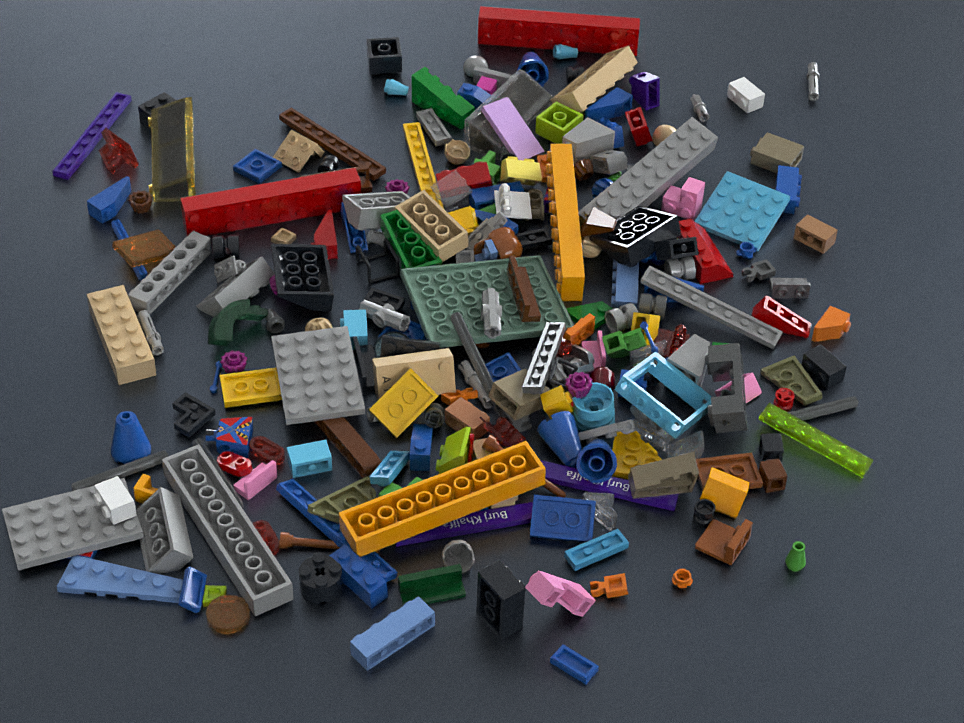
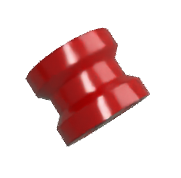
[773,388,795,412]

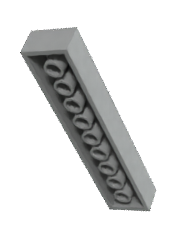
[578,117,718,229]
[162,444,293,616]

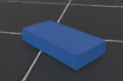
[178,566,207,613]
[550,644,599,685]

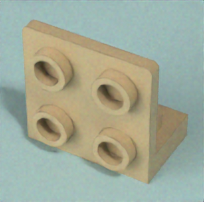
[273,130,324,173]

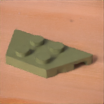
[307,476,377,524]

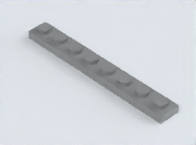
[640,265,783,350]

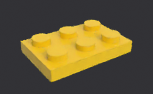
[220,367,282,408]
[369,368,438,438]

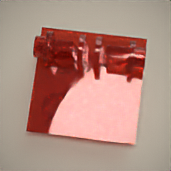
[646,324,690,358]
[480,417,526,448]

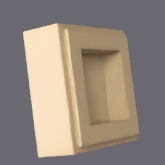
[271,228,296,244]

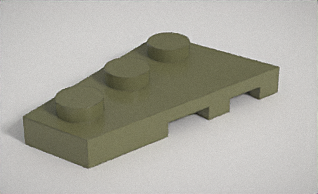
[760,355,822,406]

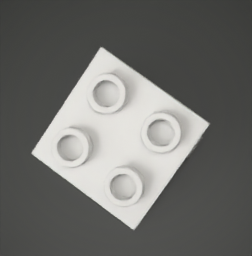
[494,183,532,219]

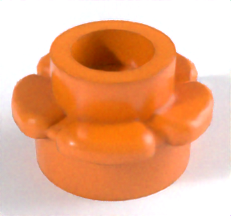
[672,569,693,589]

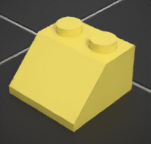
[500,156,542,186]

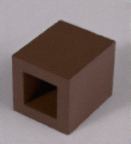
[759,459,788,493]

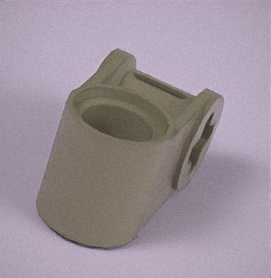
[526,189,544,221]

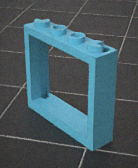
[614,352,712,439]

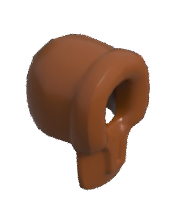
[474,227,523,259]

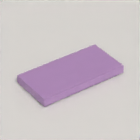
[481,97,545,161]

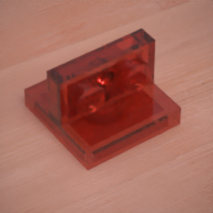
[99,128,139,173]

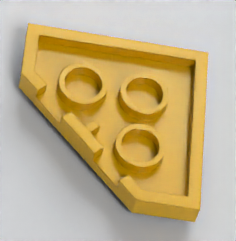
[612,431,662,479]

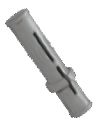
[806,62,820,101]
[137,310,164,355]
[458,361,494,409]

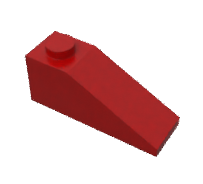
[311,210,338,259]
[751,295,811,338]

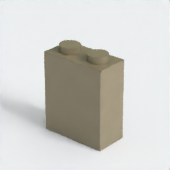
[750,132,804,173]
[488,369,550,421]

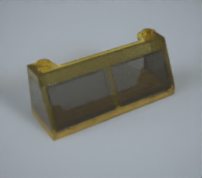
[148,97,196,202]

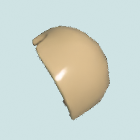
[652,125,676,146]
[445,139,470,165]

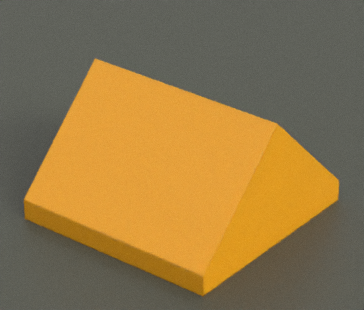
[699,467,750,519]

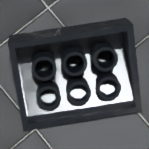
[589,206,681,267]
[271,244,334,311]

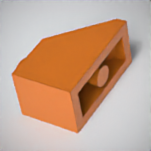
[811,306,851,342]

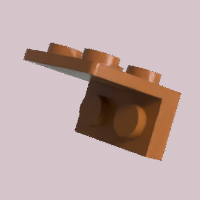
[695,519,753,566]

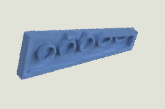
[57,555,183,603]

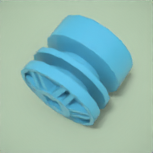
[573,383,615,432]

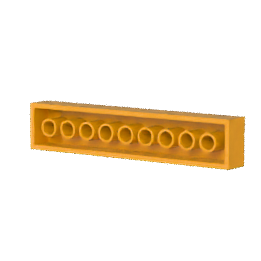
[546,144,585,301]
[339,441,546,557]

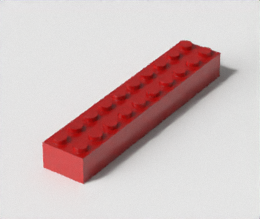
[478,6,640,56]
[180,168,361,236]

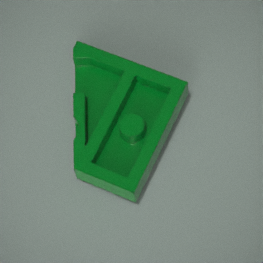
[566,301,613,330]

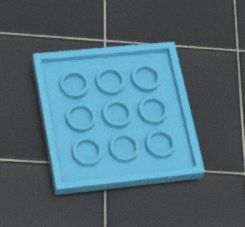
[695,171,790,252]

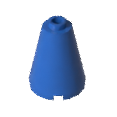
[516,52,549,90]
[111,411,151,464]
[537,411,582,468]
[576,439,617,483]

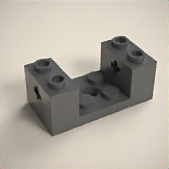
[705,343,748,433]

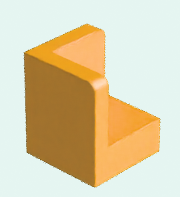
[133,474,158,504]

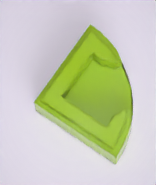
[203,585,227,607]

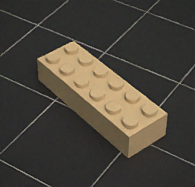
[550,46,638,113]
[87,285,156,385]

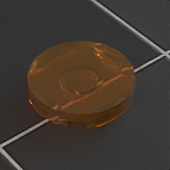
[206,595,250,634]

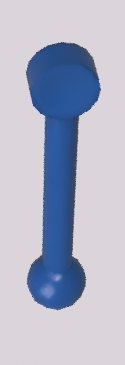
[640,322,658,353]
[210,361,222,393]

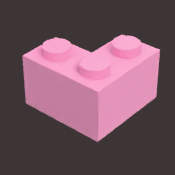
[661,177,705,221]

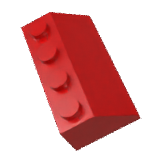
[677,219,734,284]

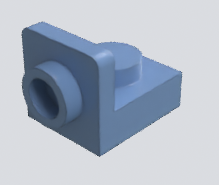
[474,239,498,262]

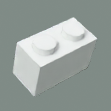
[727,77,765,113]
[93,476,137,525]

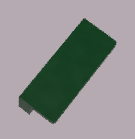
[398,564,466,606]

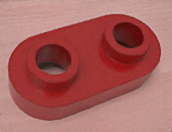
[217,451,253,477]

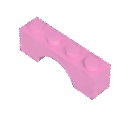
[525,570,596,617]

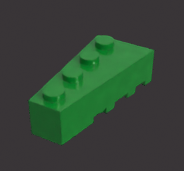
[412,67,475,130]
[380,210,442,269]

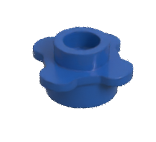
[736,242,757,259]

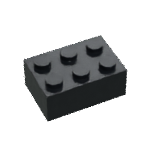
[476,560,526,641]

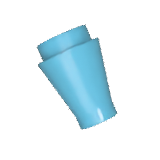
[553,44,578,60]
[384,79,409,96]

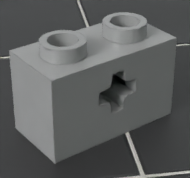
[590,150,628,175]

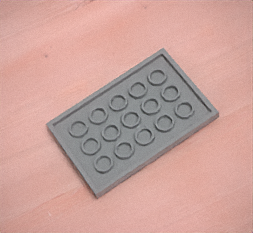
[271,326,365,425]
[2,478,144,571]

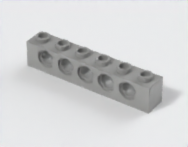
[128,231,212,314]

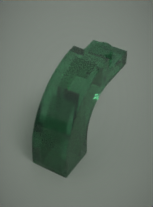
[208,299,268,346]

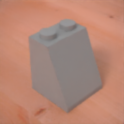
[562,117,615,163]
[664,334,710,388]

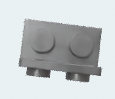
[769,278,811,298]
[558,344,595,374]

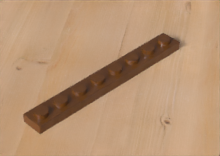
[279,107,386,180]

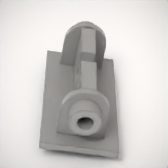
[214,256,246,283]

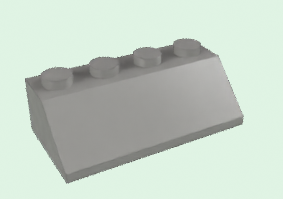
[342,191,411,231]
[196,256,275,320]
[136,487,194,574]

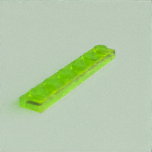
[758,402,874,477]

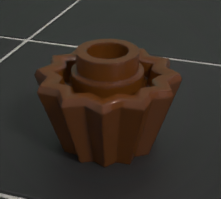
[574,159,594,181]
[128,190,153,214]

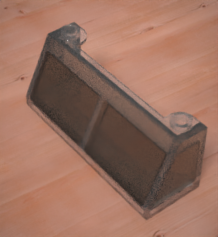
[464,69,553,162]

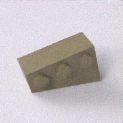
[628,452,699,499]

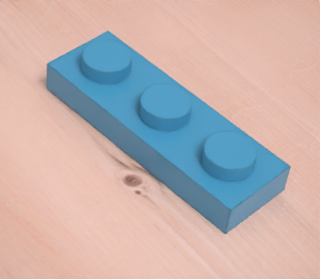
[370,451,410,486]
[564,529,629,571]

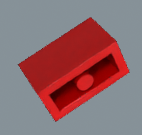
[625,107,653,146]

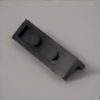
[353,336,375,392]

